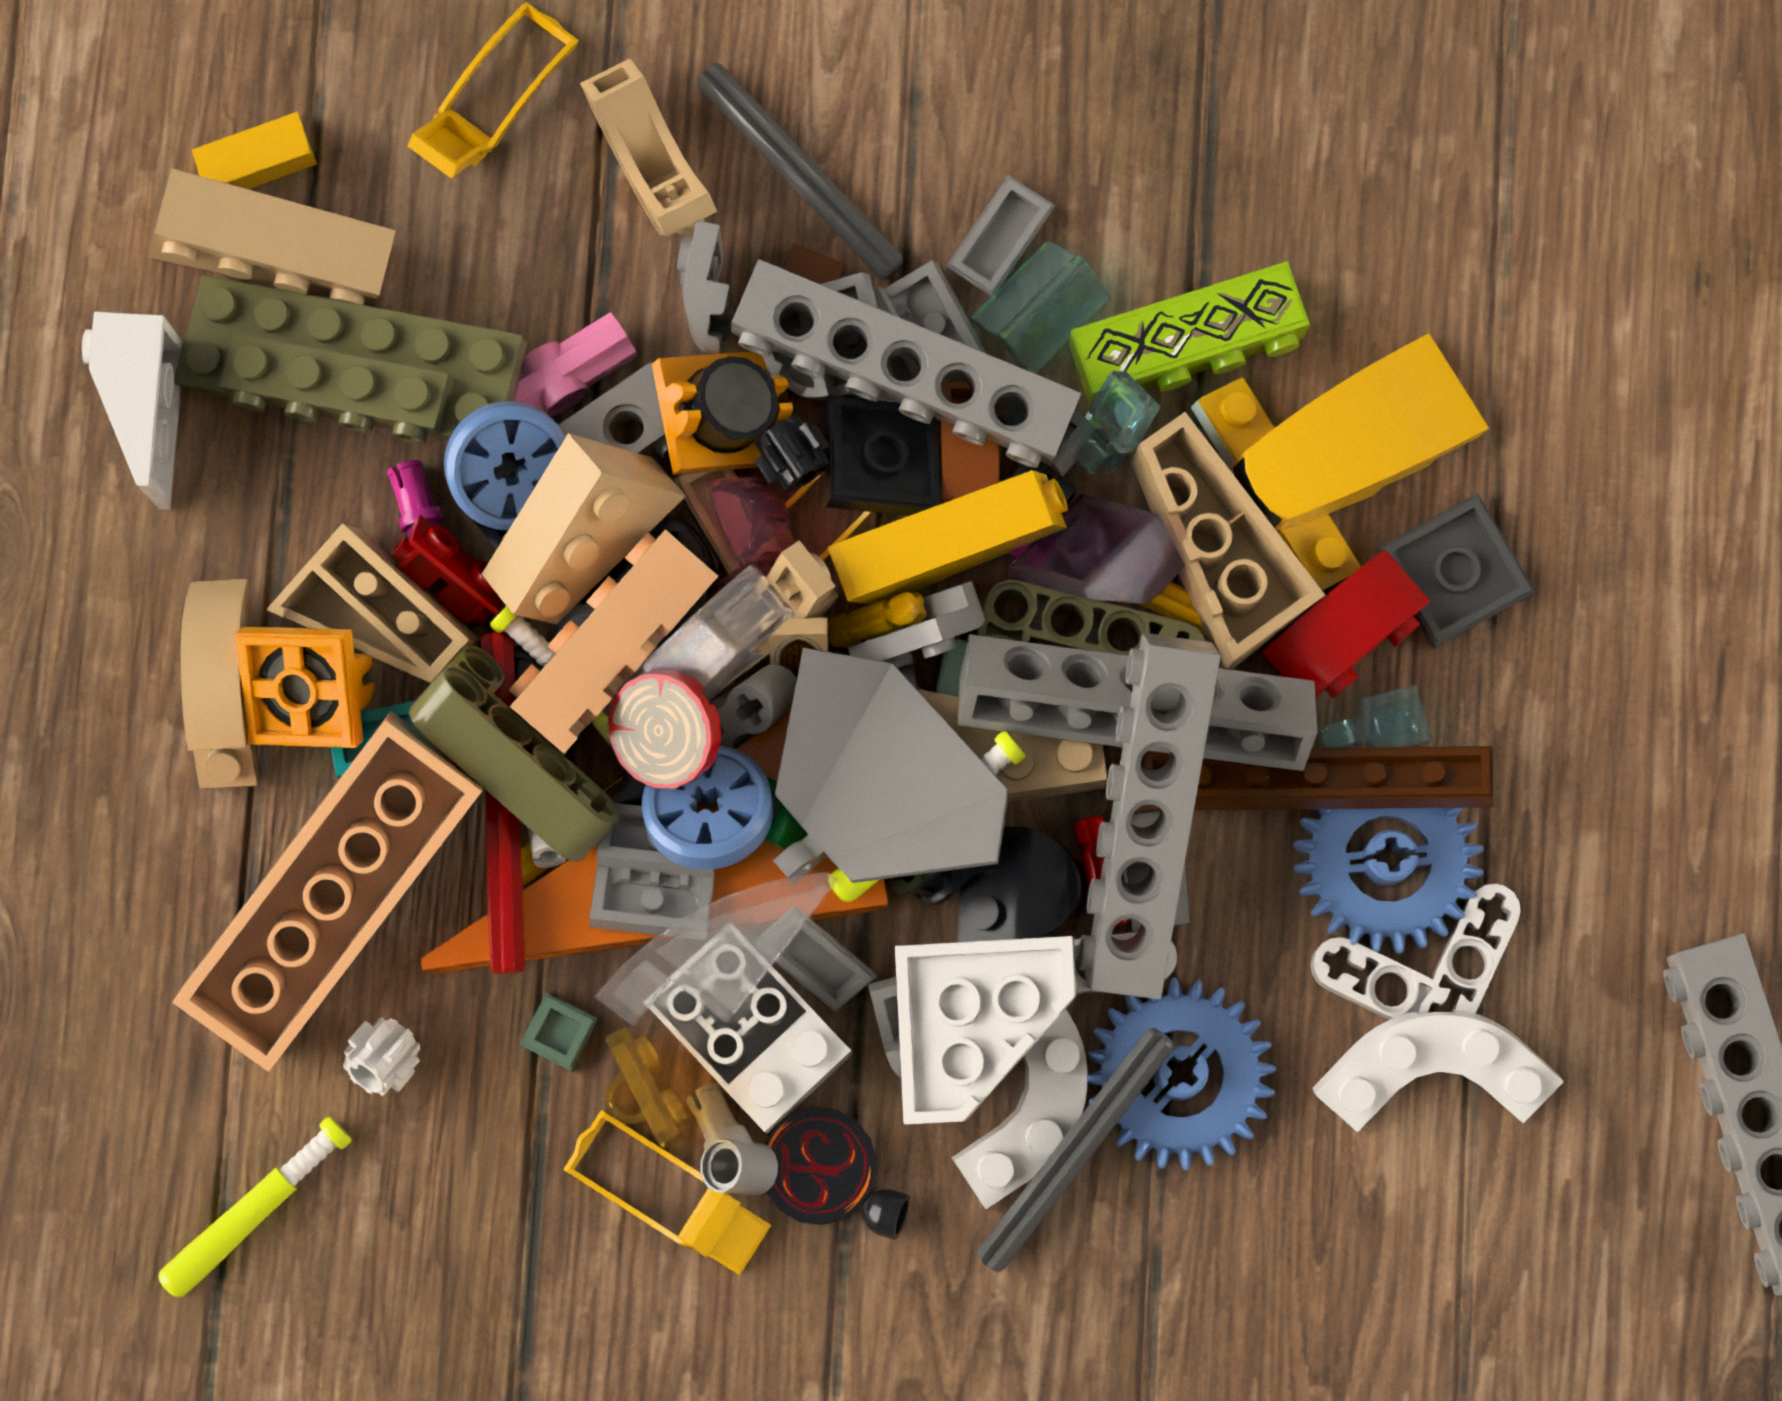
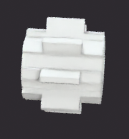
[343,1017,421,1096]

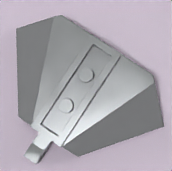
[773,648,1008,886]

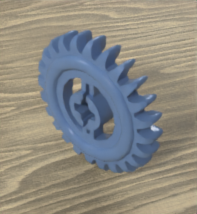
[1293,808,1484,954]
[1085,977,1277,1171]

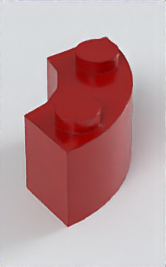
[1262,550,1430,699]

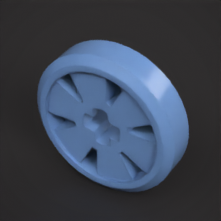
[444,401,566,530]
[642,746,773,870]

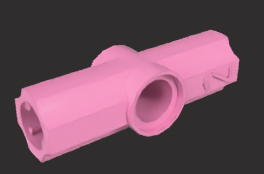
[513,312,638,417]

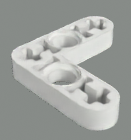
[1310,883,1521,1020]

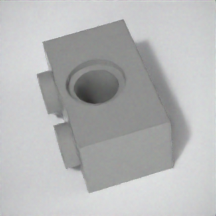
[559,362,669,459]

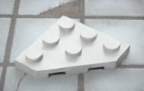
[895,936,1077,1125]

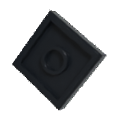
[824,395,943,516]

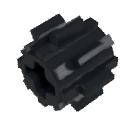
[755,415,830,492]

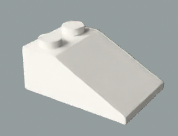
[82,312,184,510]

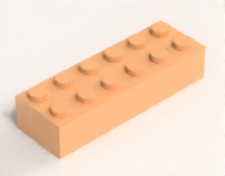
[172,711,483,1072]

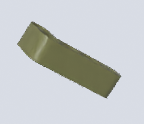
[977,580,1205,656]
[409,645,620,862]

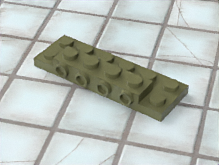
[174,275,528,444]

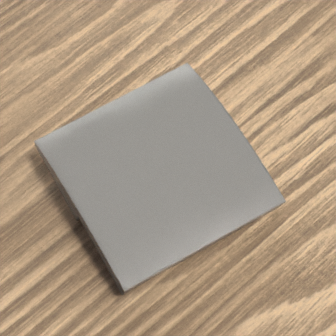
[873,260,987,402]
[589,803,716,941]

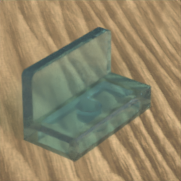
[971,241,1111,374]

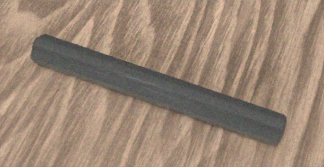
[697,63,903,279]
[977,1028,1175,1272]

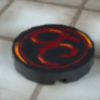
[765,1107,877,1225]

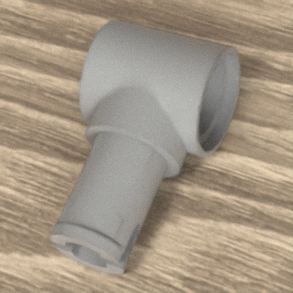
[686,1083,778,1195]

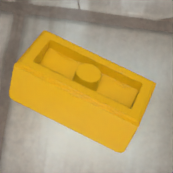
[192,111,317,189]

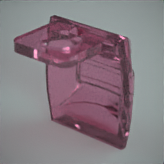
[706,478,794,599]

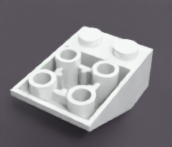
[644,922,852,1135]

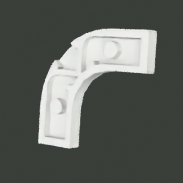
[951,1009,1088,1209]
[1312,1009,1564,1132]

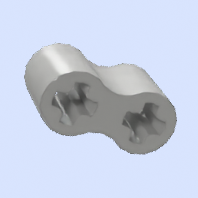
[709,664,797,749]

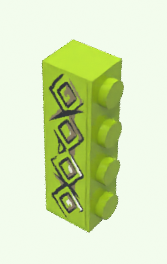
[1068,261,1310,409]

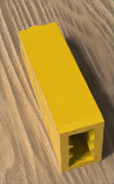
[827,470,1068,604]

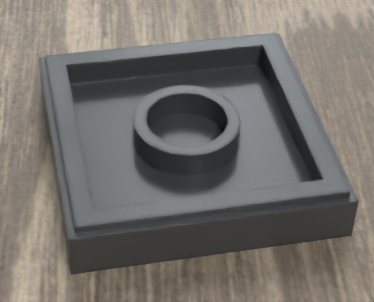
[1377,493,1536,649]

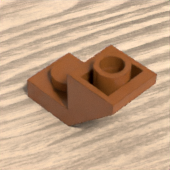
[940,382,999,503]

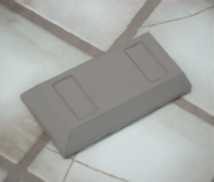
[946,175,1055,298]
[753,906,877,1012]

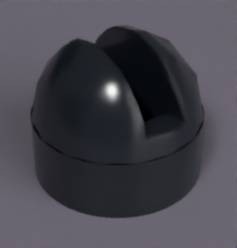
[862,1189,910,1240]

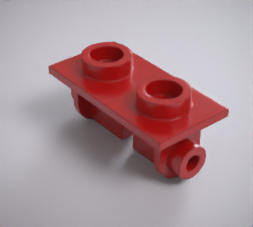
[390,515,503,626]

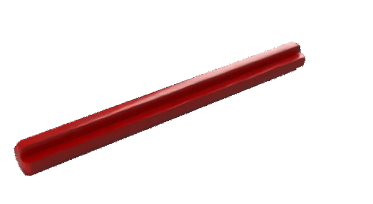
[479,632,525,975]

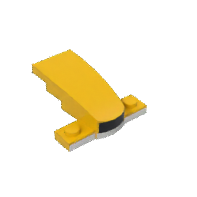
[1191,333,1489,593]

